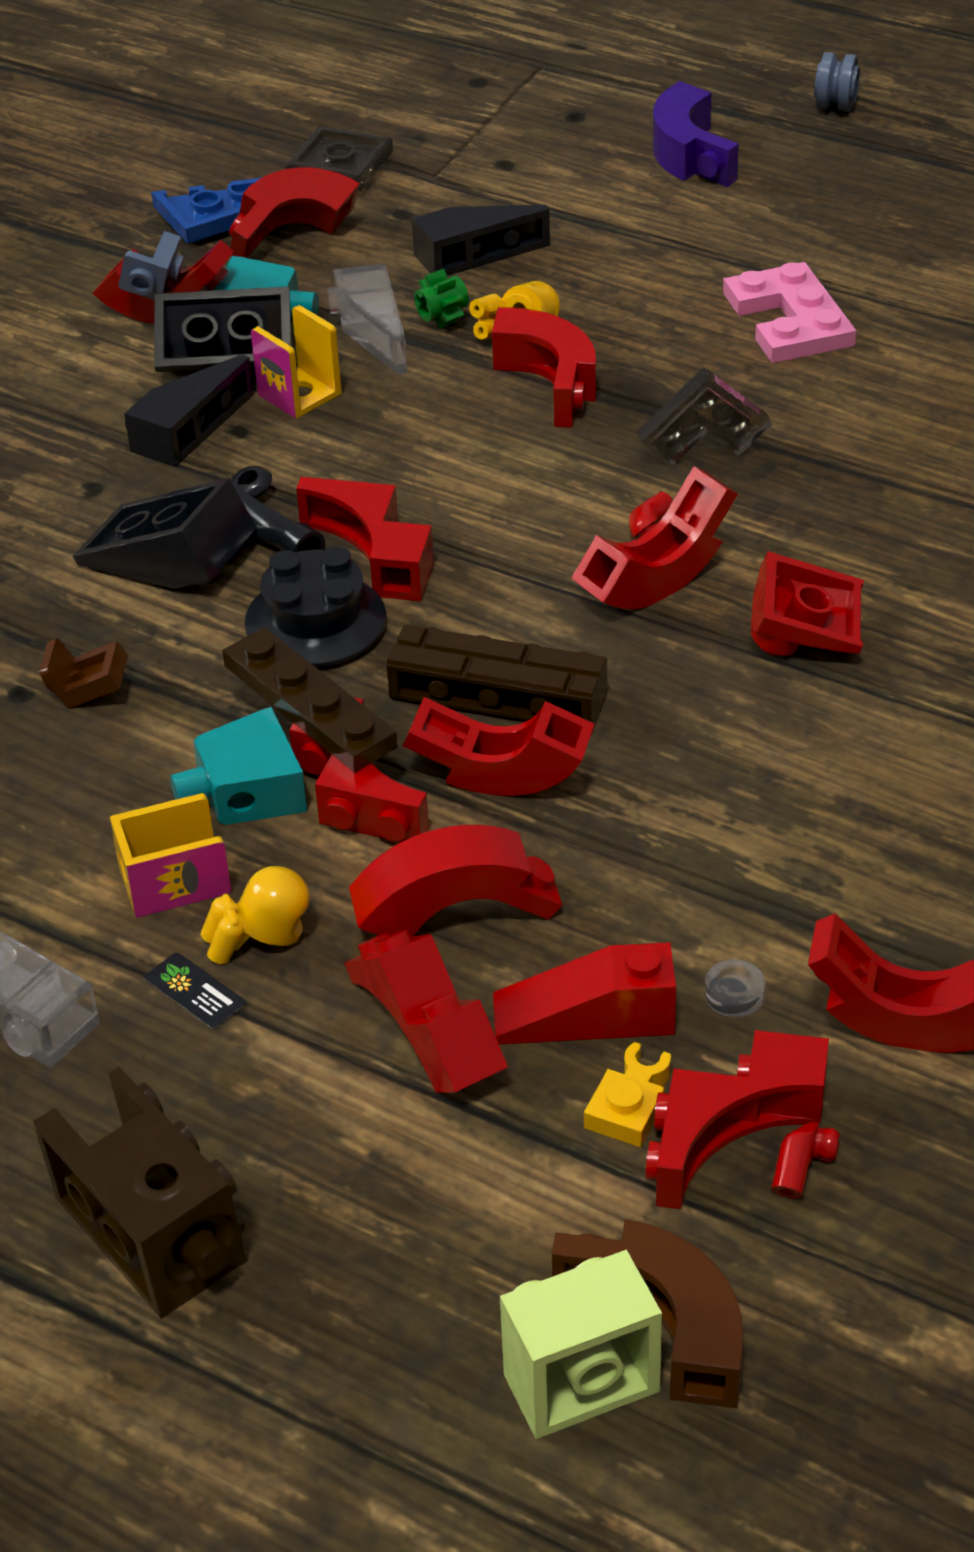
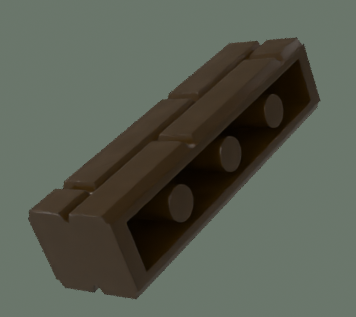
[387,624,607,733]

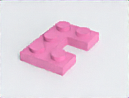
[723,262,857,363]

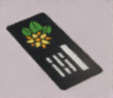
[144,952,246,1028]

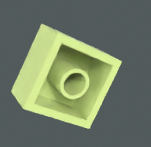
[500,1249,662,1439]

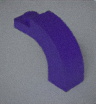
[653,81,739,187]

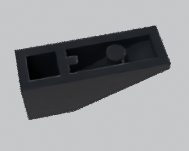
[412,205,550,276]
[124,355,254,467]

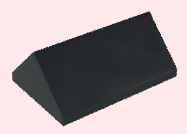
[154,286,294,372]

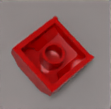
[751,551,864,656]

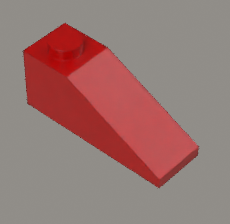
[493,942,676,1045]

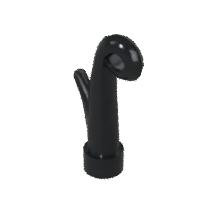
[231,466,326,553]

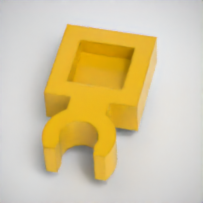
[584,1042,671,1148]

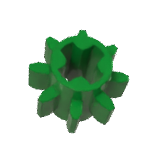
[414,269,469,328]

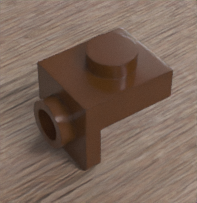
[39,638,128,709]

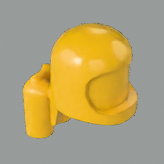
[469,281,561,340]
[201,866,310,964]

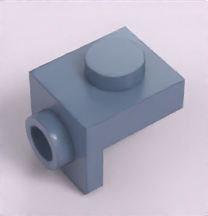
[118,231,184,300]

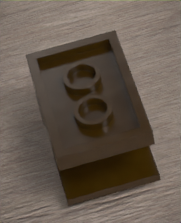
[33,1067,246,1319]

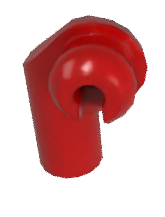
[628,491,673,538]
[771,1122,840,1199]

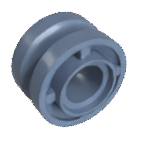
[814,52,860,112]

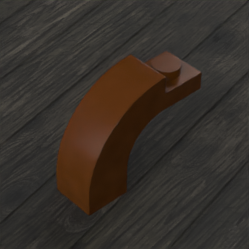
[552,1219,743,1409]

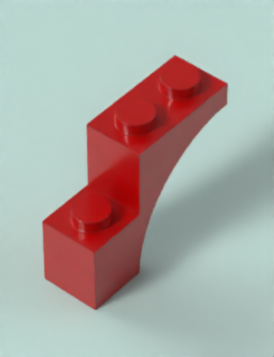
[296,477,434,602]
[289,697,429,842]
[344,929,508,1093]
[645,1030,829,1209]

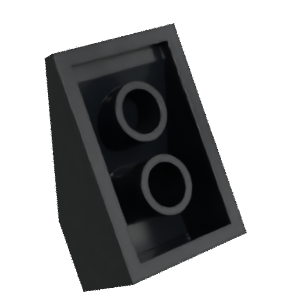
[72,478,257,589]

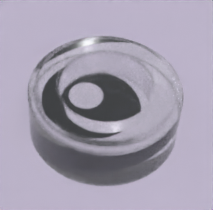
[705,959,765,1017]

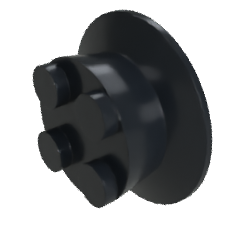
[245,546,386,667]

